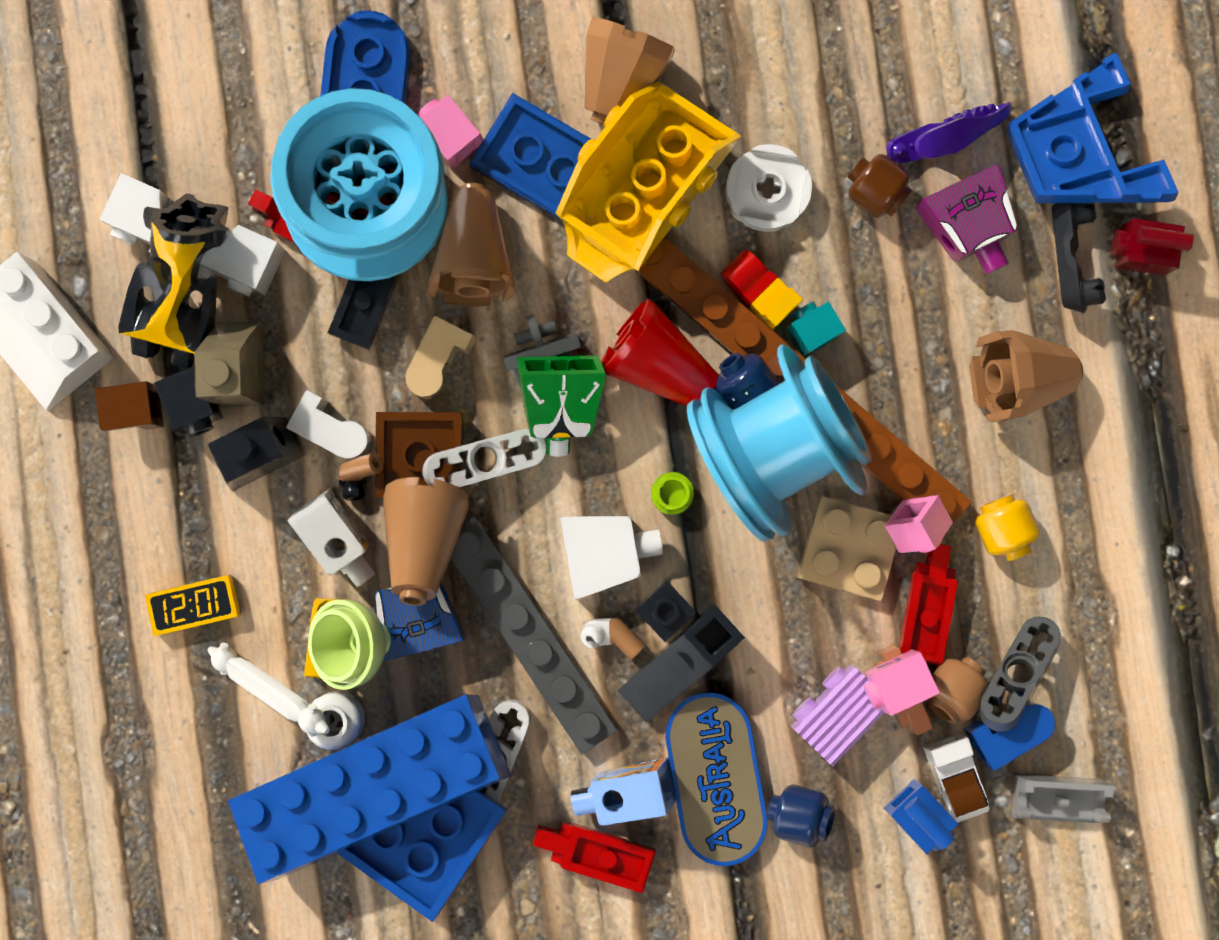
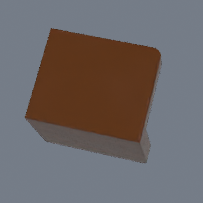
[95,381,164,432]

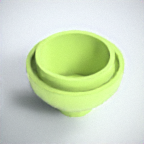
[308,599,391,690]

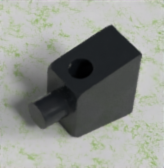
[207,417,305,491]

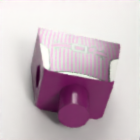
[916,164,1017,275]

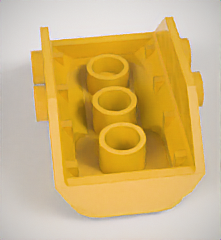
[555,81,741,283]

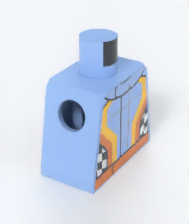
[571,757,676,825]

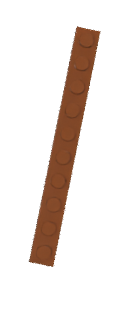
[635,237,972,523]

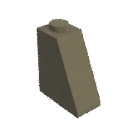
[195,321,265,407]

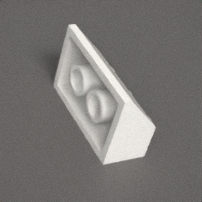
[0,252,115,411]

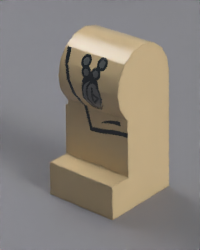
[405,315,476,399]

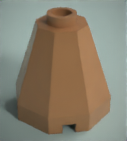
[584,17,675,125]
[969,330,1083,422]

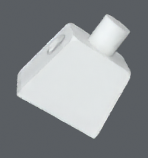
[560,516,663,599]

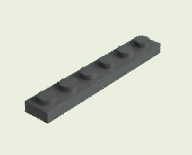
[451,516,617,755]

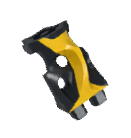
[118,193,229,369]

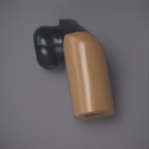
[339,453,383,501]

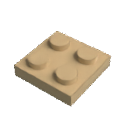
[797,496,896,602]

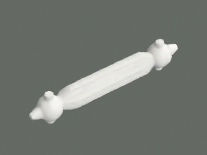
[208,643,330,737]

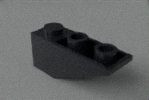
[617,604,745,723]

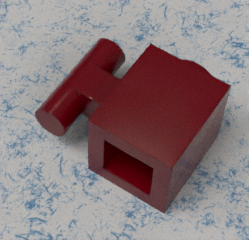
[1111,218,1194,276]

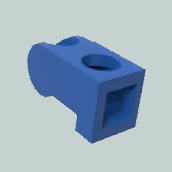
[963,702,1055,771]

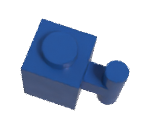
[883,779,959,854]

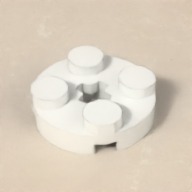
[726,144,812,232]

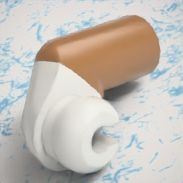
[580,617,646,660]

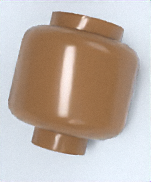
[926,657,989,724]

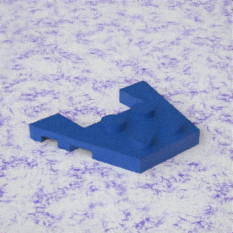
[1007,53,1179,203]

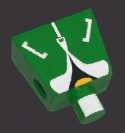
[517,355,605,457]

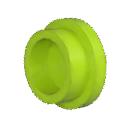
[651,472,694,515]

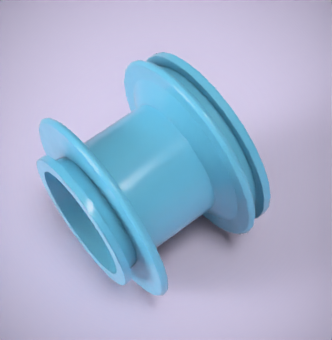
[270,89,448,281]
[687,344,872,542]

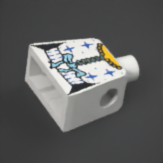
[287,487,375,588]

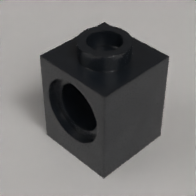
[154,366,224,437]
[634,580,697,642]

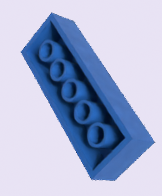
[228,694,511,885]

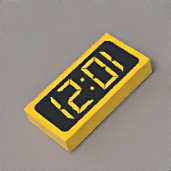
[144,575,241,637]

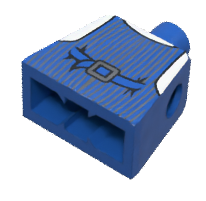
[376,582,466,662]

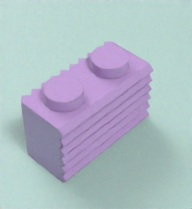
[791,665,885,767]

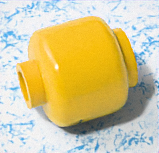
[975,494,1040,561]

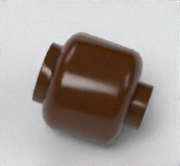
[847,154,913,218]

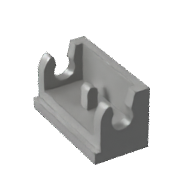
[1012,774,1114,823]

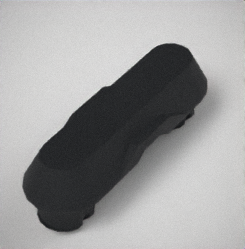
[1052,203,1106,313]

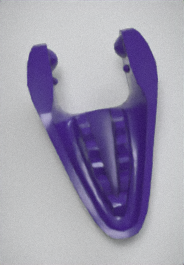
[886,102,1012,164]

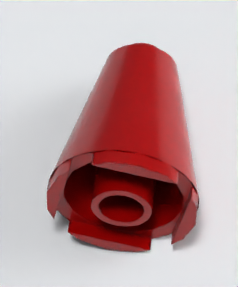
[601,299,719,406]

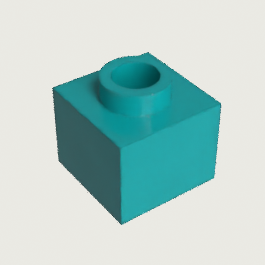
[787,301,846,358]

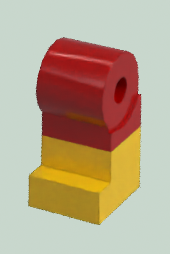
[720,249,803,330]

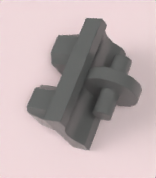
[503,314,581,388]

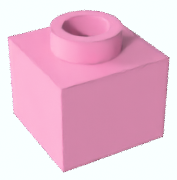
[885,495,953,553]

